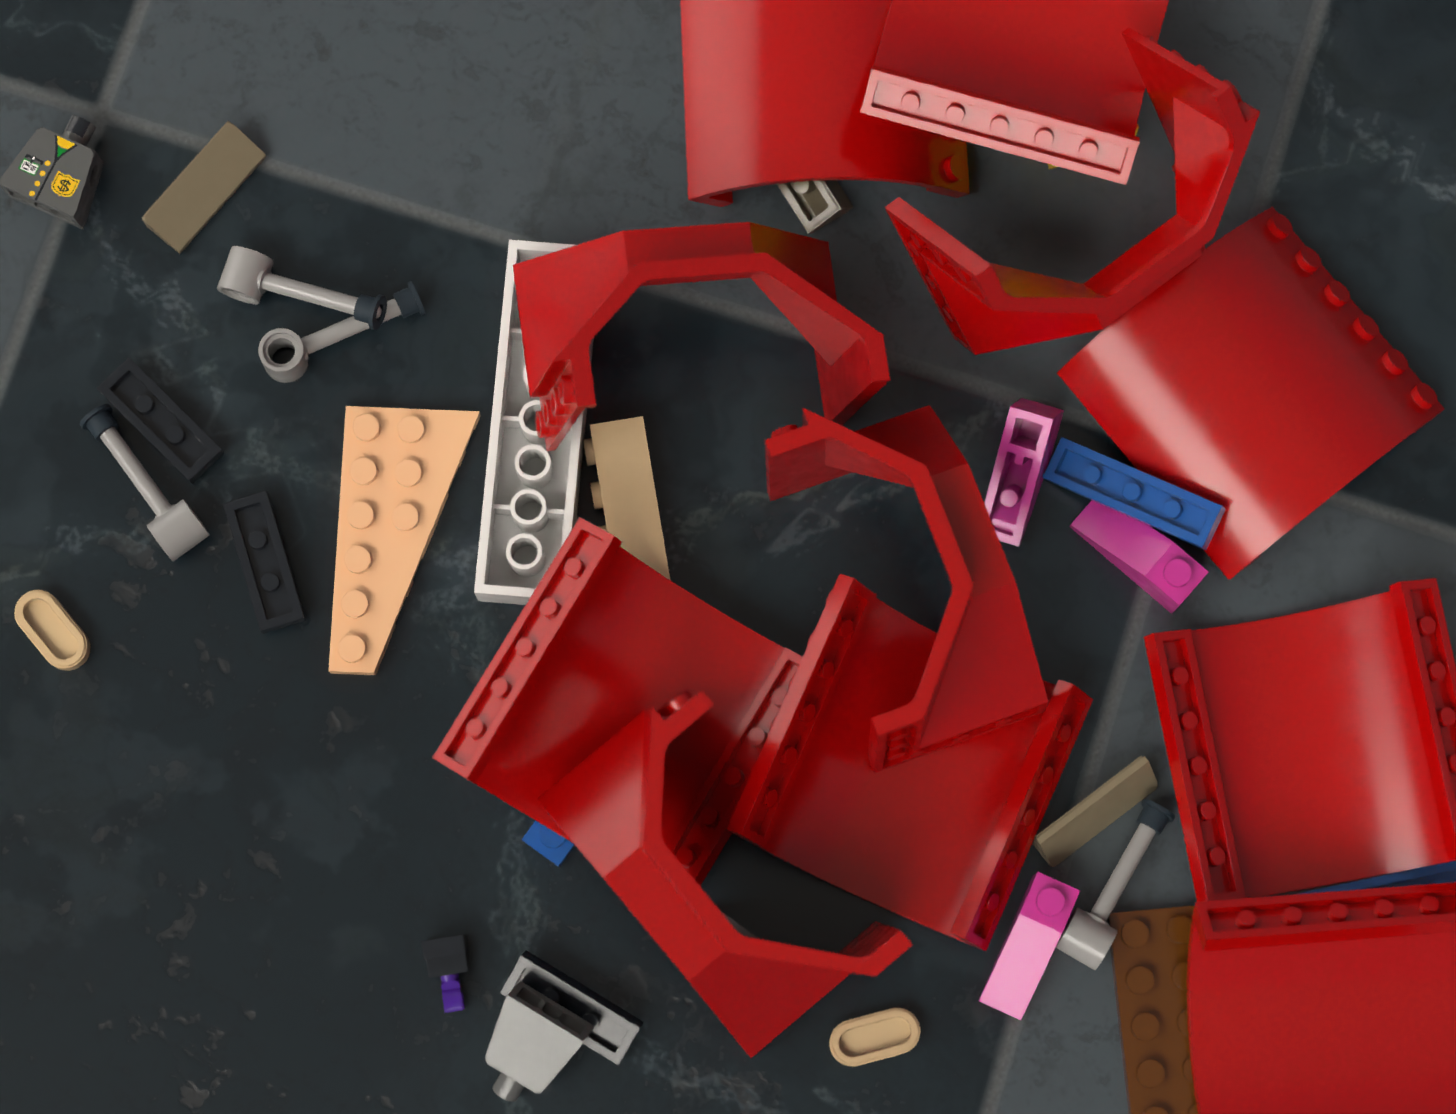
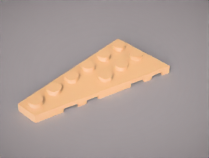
[329,406,481,675]

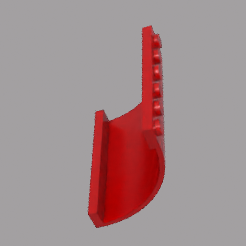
[680,0,969,207]
[860,0,1169,185]
[1057,206,1445,580]
[432,517,802,886]
[727,574,1093,951]
[1144,578,1456,902]
[1187,882,1456,1114]

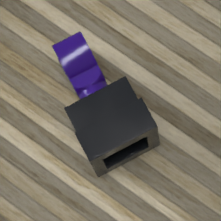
[421,934,471,1013]

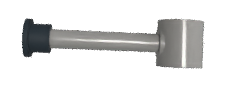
[217,246,387,330]
[258,281,426,383]
[80,404,210,561]
[1055,799,1175,971]

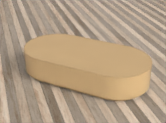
[14,590,91,671]
[829,1008,920,1067]

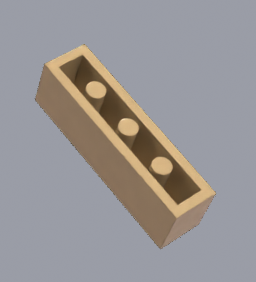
[583,416,670,580]

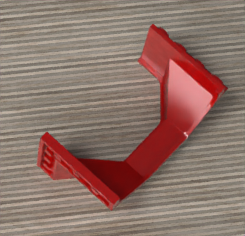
[885,27,1261,355]
[513,222,890,451]
[765,405,1048,773]
[537,690,913,1058]

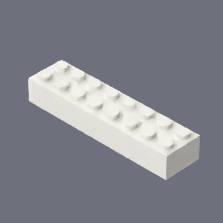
[474,240,594,605]

